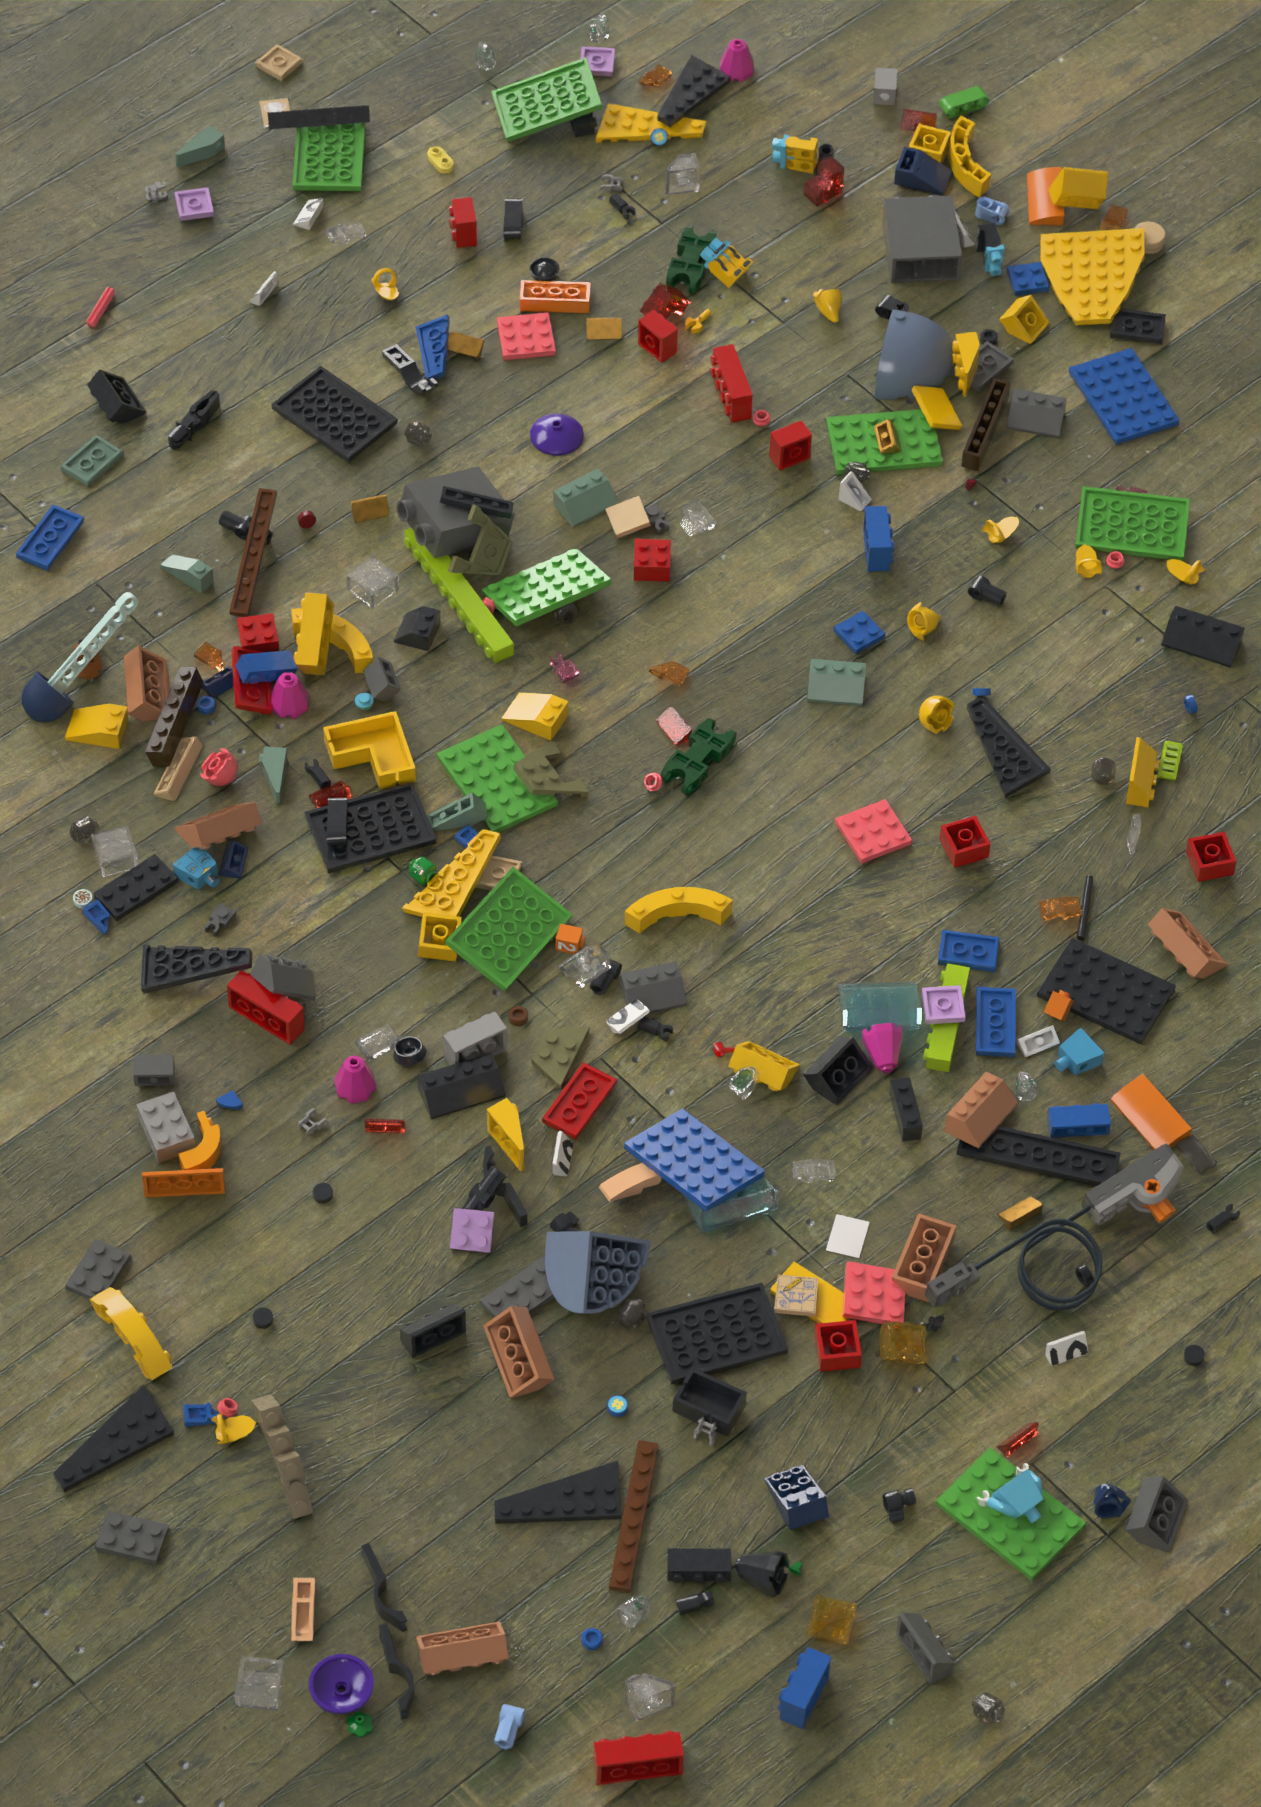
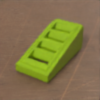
[1157,741,1183,781]

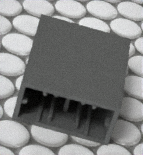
[882,195,962,283]
[396,467,515,558]

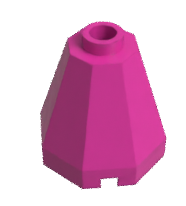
[720,39,754,82]
[271,673,309,718]
[861,1023,903,1073]
[334,1055,376,1104]

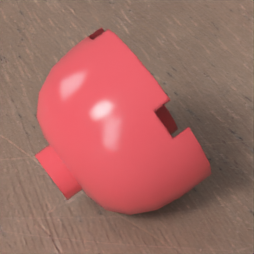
[200,748,238,787]

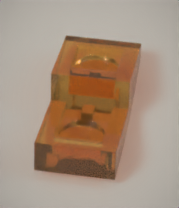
[1099,204,1128,231]
[1039,897,1082,921]

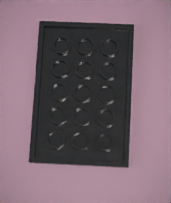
[271,366,398,463]
[304,782,436,873]
[1037,938,1176,1045]
[646,1282,788,1385]

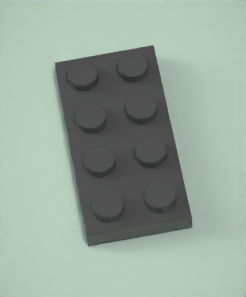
[480,1256,554,1318]

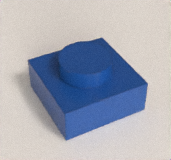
[454,825,478,849]

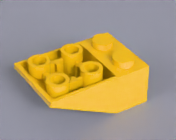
[952,332,980,397]

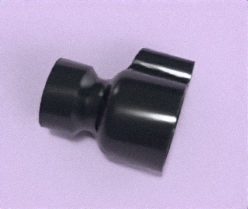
[549,1211,579,1232]
[882,1488,916,1524]

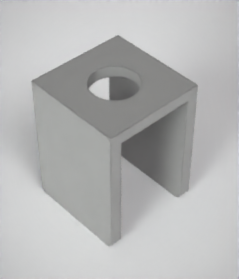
[873,68,898,106]

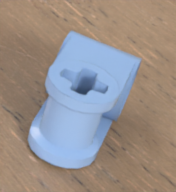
[975,197,1010,225]

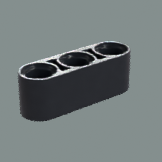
[504,199,523,239]
[327,798,348,845]

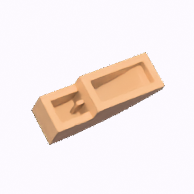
[599,1163,662,1202]
[291,1578,316,1641]

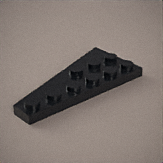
[657,55,731,127]
[967,696,1050,798]
[141,945,253,994]
[53,1385,174,1492]
[494,1460,621,1523]

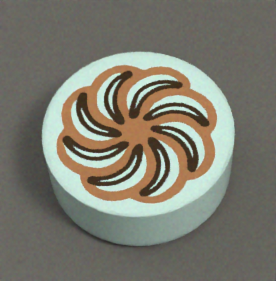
[73,889,93,909]

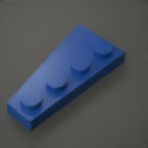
[416,314,450,382]

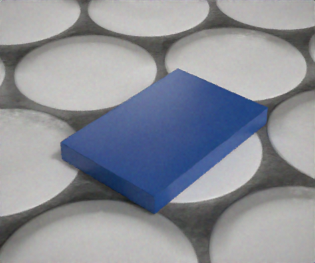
[938,930,1000,972]

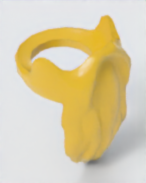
[371,268,399,301]
[982,517,1019,543]
[1076,544,1102,578]
[1167,559,1205,584]
[212,1414,256,1444]

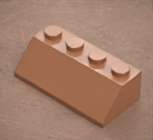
[124,645,169,721]
[175,802,262,850]
[1147,908,1227,979]
[944,1072,1018,1148]
[892,1213,956,1303]
[483,1306,555,1398]
[416,1622,509,1675]

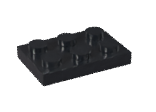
[1110,309,1166,344]

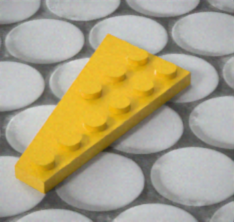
[596,103,706,143]
[402,829,501,917]

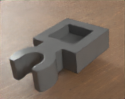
[644,504,669,534]
[204,903,236,937]

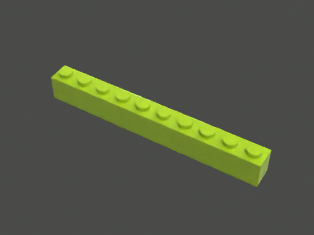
[403,528,514,663]

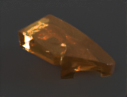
[638,64,672,86]
[194,641,223,671]
[648,661,690,686]

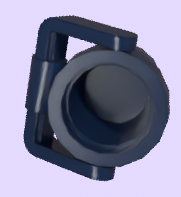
[1093,1484,1131,1519]

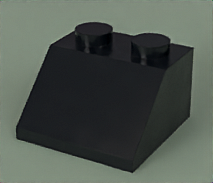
[394,606,441,651]

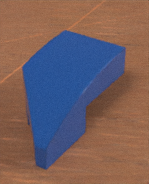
[82,899,110,935]
[182,1402,225,1426]

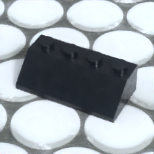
[1161,605,1245,668]
[417,1053,505,1119]

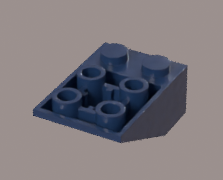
[894,147,952,195]
[764,1465,829,1530]

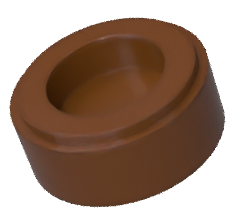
[509,1006,528,1026]

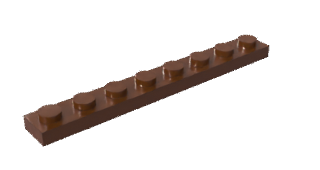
[229,488,277,617]
[609,1440,659,1593]

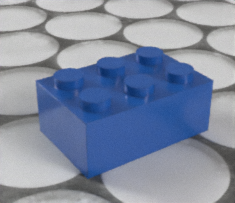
[863,506,894,571]
[778,1647,831,1729]

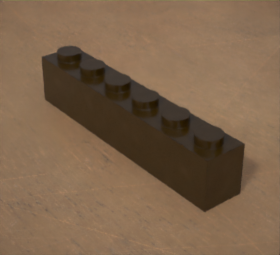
[961,378,1011,471]
[145,667,204,767]

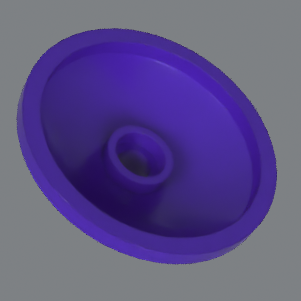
[530,413,583,456]
[309,1654,374,1714]

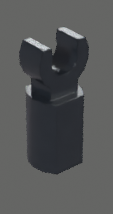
[609,193,636,220]
[305,759,331,790]
[638,1016,673,1041]
[1206,1204,1241,1234]
[676,1591,714,1615]

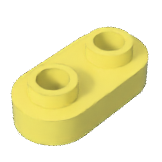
[427,147,454,174]

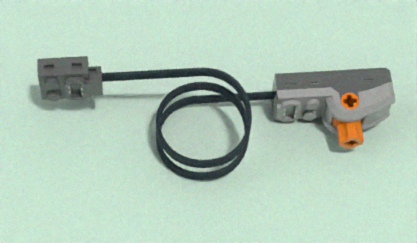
[925,1143,1184,1311]

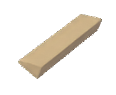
[154,736,203,801]

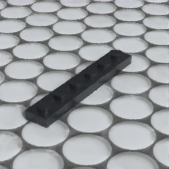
[267,105,370,130]

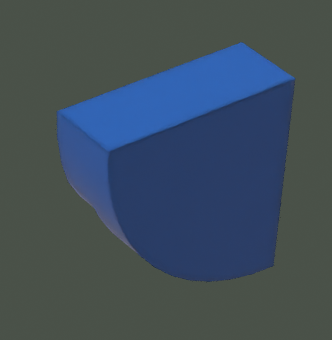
[216,1090,243,1110]

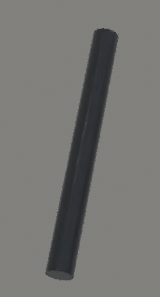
[1077,875,1093,941]

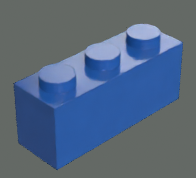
[235,651,298,684]
[1047,1103,1111,1138]

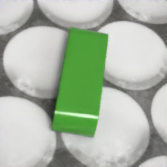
[939,86,990,118]

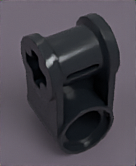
[875,295,909,320]

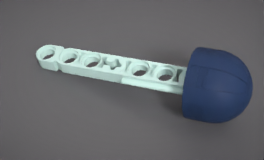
[21,592,138,722]

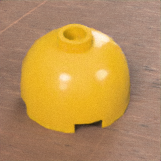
[919,696,955,734]

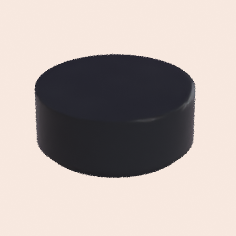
[980,329,998,345]
[313,1183,333,1203]
[1075,1264,1093,1286]
[253,1308,273,1329]
[1184,1345,1205,1366]

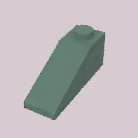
[175,125,225,167]
[160,554,214,593]
[259,746,287,804]
[427,792,487,832]

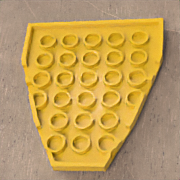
[1041,228,1145,325]

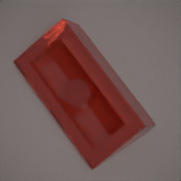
[901,109,937,131]
[656,706,692,746]
[308,781,352,808]
[365,1119,405,1133]
[997,1422,1039,1457]

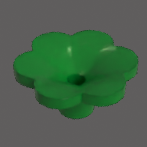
[347,1711,373,1737]

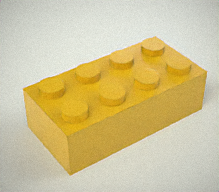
[294,593,335,675]

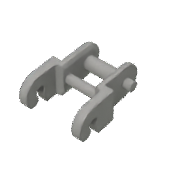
[600,174,624,193]
[145,181,168,200]
[298,1108,328,1135]
[693,1417,717,1446]

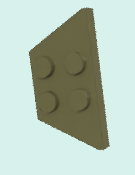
[531,1026,589,1089]

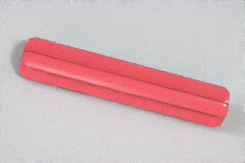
[86,287,115,328]

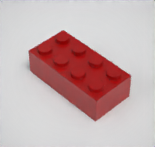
[710,344,753,423]
[227,970,305,1045]
[593,1731,684,1785]

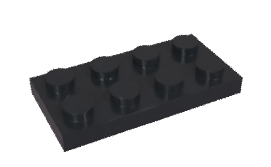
[93,854,178,921]

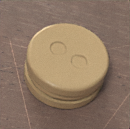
[1135,222,1165,254]

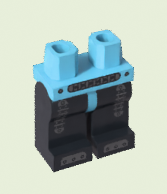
[975,223,1004,276]

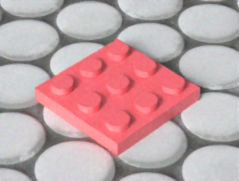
[497,312,556,360]
[835,799,912,864]
[842,1261,905,1327]

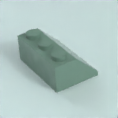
[553,469,618,528]
[807,659,866,706]

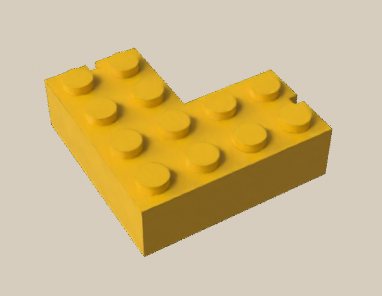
[323,711,416,790]

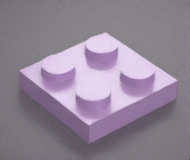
[580,47,615,77]
[174,187,214,221]
[921,985,966,1024]
[450,1208,494,1252]

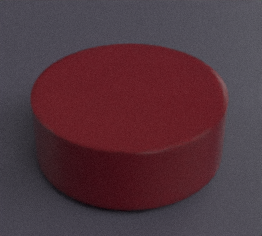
[297,511,316,529]

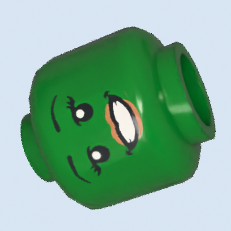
[409,857,437,885]

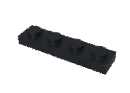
[440,486,514,519]

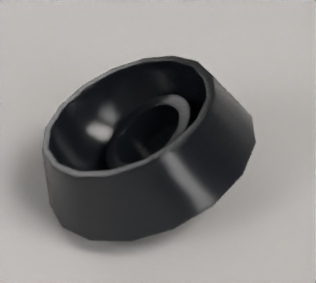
[529,257,559,281]
[393,1037,427,1066]

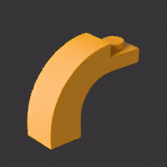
[179,1111,221,1170]

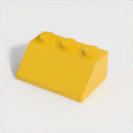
[1048,167,1108,210]
[1126,737,1160,807]
[728,1041,800,1091]

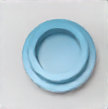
[355,693,374,710]

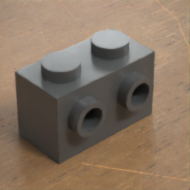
[363,657,401,703]
[133,1054,175,1086]

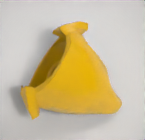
[813,289,842,323]
[907,602,941,641]

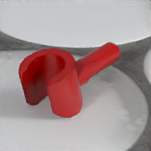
[713,1042,735,1057]

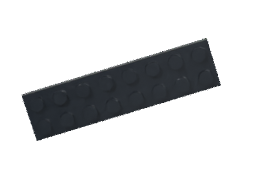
[956,1126,1121,1186]

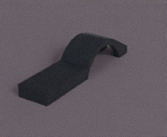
[382,344,438,393]
[483,1145,528,1228]
[361,1543,408,1632]
[379,1623,414,1719]

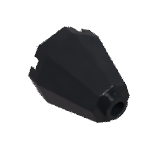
[735,1551,790,1597]

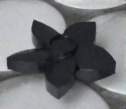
[921,1316,944,1333]

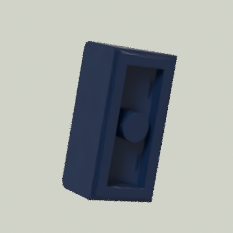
[202,666,234,698]
[219,840,249,879]

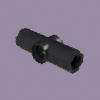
[219,511,273,545]
[461,1166,507,1211]

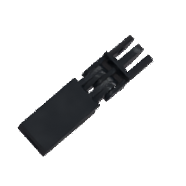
[168,390,220,450]

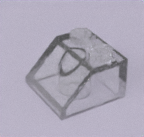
[665,153,700,196]
[558,942,611,988]
[625,1673,675,1722]

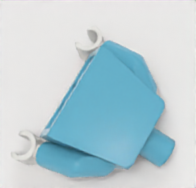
[977,1463,1043,1523]

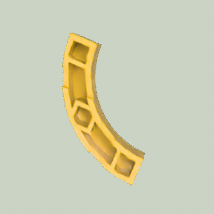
[948,116,991,198]
[291,608,373,673]
[625,887,733,934]
[90,1287,173,1380]

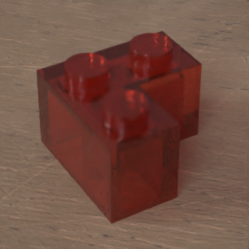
[804,156,845,207]
[639,283,691,319]

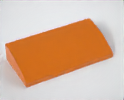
[1027,167,1064,226]
[520,280,590,313]
[1110,1074,1192,1150]
[142,1168,225,1198]

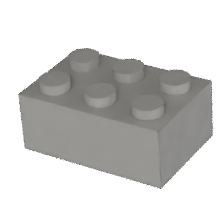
[444,1011,507,1066]
[136,1092,195,1163]

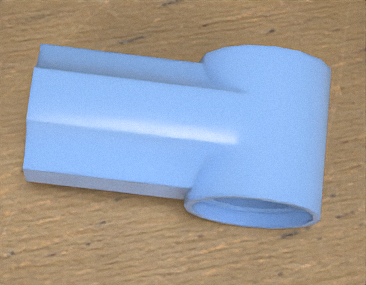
[494,1704,525,1749]

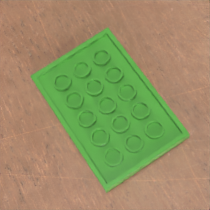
[491,57,603,142]
[293,123,365,191]
[826,409,943,475]
[1075,486,1190,561]
[481,548,612,626]
[437,724,558,833]
[445,867,572,992]
[935,1448,1086,1581]

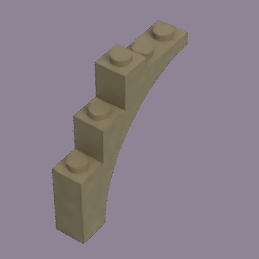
[251,1394,313,1519]

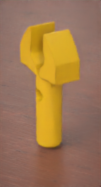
[685,309,712,334]

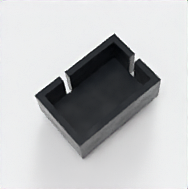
[672,1367,747,1437]

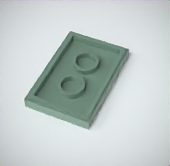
[61,435,124,487]

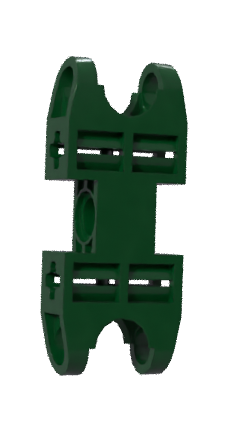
[666,225,716,295]
[660,718,737,795]

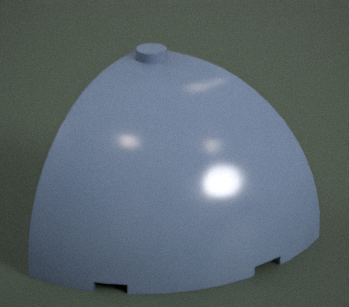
[874,309,956,400]
[545,1231,650,1314]

